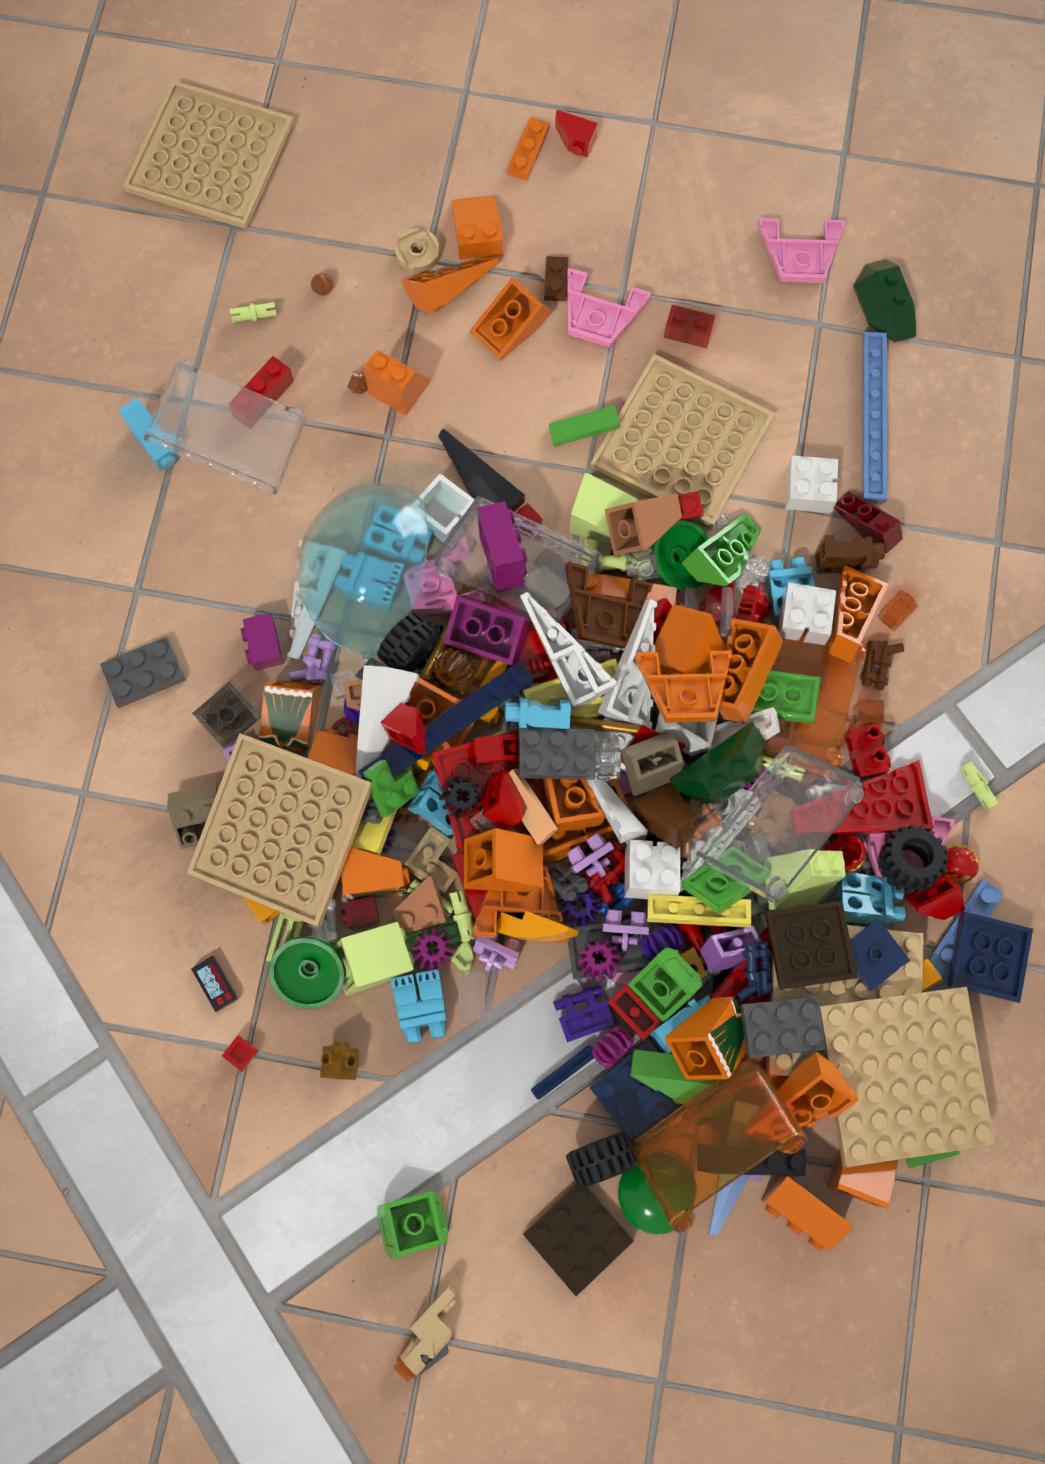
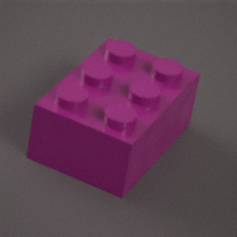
[477,501,528,593]
[444,595,531,665]

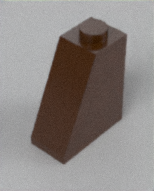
[633,782,695,849]

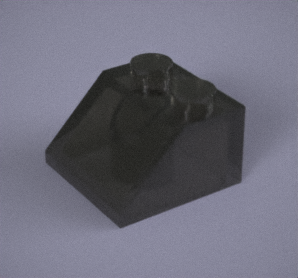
[192,681,261,749]

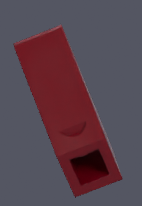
[834,491,903,554]

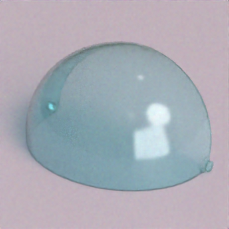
[298,483,428,661]

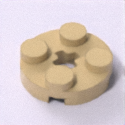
[395,228,439,274]

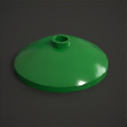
[652,520,709,591]
[269,936,345,1009]
[618,1153,696,1234]

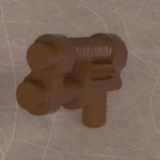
[860,640,904,690]

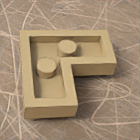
[403,826,458,895]

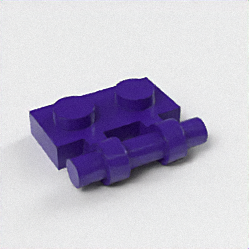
[553,985,615,1043]

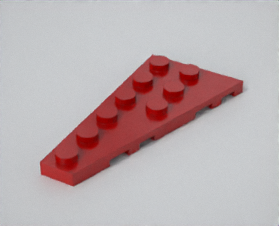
[790,760,934,837]

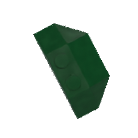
[853,259,916,343]
[669,722,765,804]

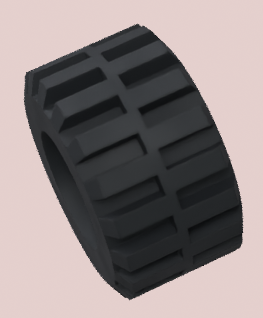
[377,612,441,672]
[878,825,948,894]
[566,1132,638,1188]

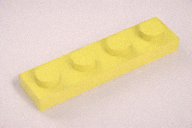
[647,894,751,928]

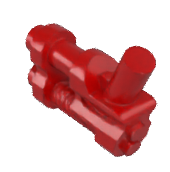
[583,843,625,904]

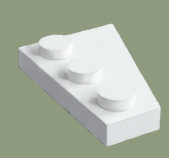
[707,707,780,752]

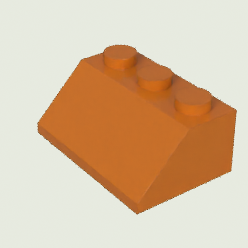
[761,1175,854,1252]

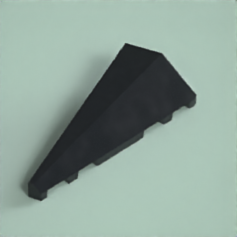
[438,428,525,513]

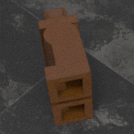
[815,535,885,574]

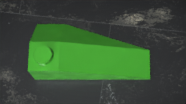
[682,513,761,586]
[630,1049,740,1123]

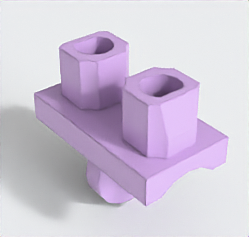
[567,833,614,877]
[602,909,649,951]
[473,932,520,972]

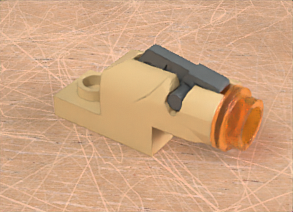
[394,1285,456,1382]

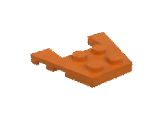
[635,650,732,723]
[471,866,569,944]

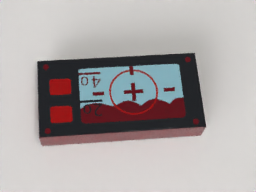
[191,956,239,1013]

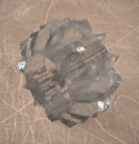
[734,554,770,593]

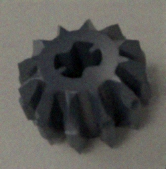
[439,775,482,818]

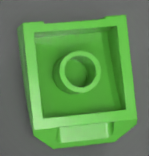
[627,947,702,1023]
[377,1190,448,1259]

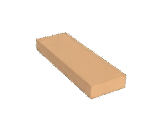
[509,768,558,845]

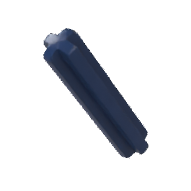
[531,1045,595,1100]

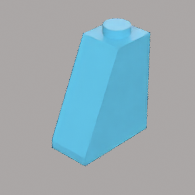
[118,397,179,471]

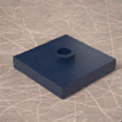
[850,919,910,991]

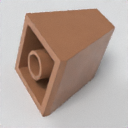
[604,493,682,556]

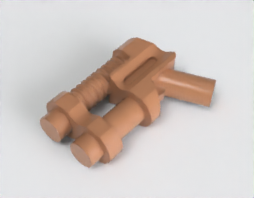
[681,802,723,858]

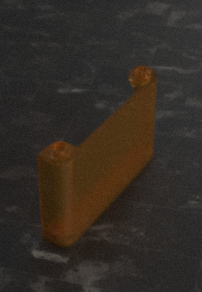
[763,619,866,775]
[631,1059,809,1233]

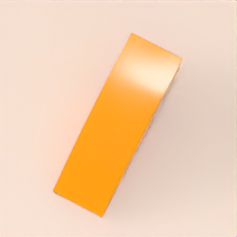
[496,911,579,942]

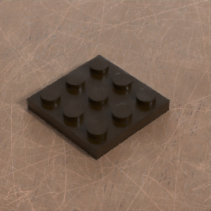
[765,901,858,990]
[523,1185,634,1296]

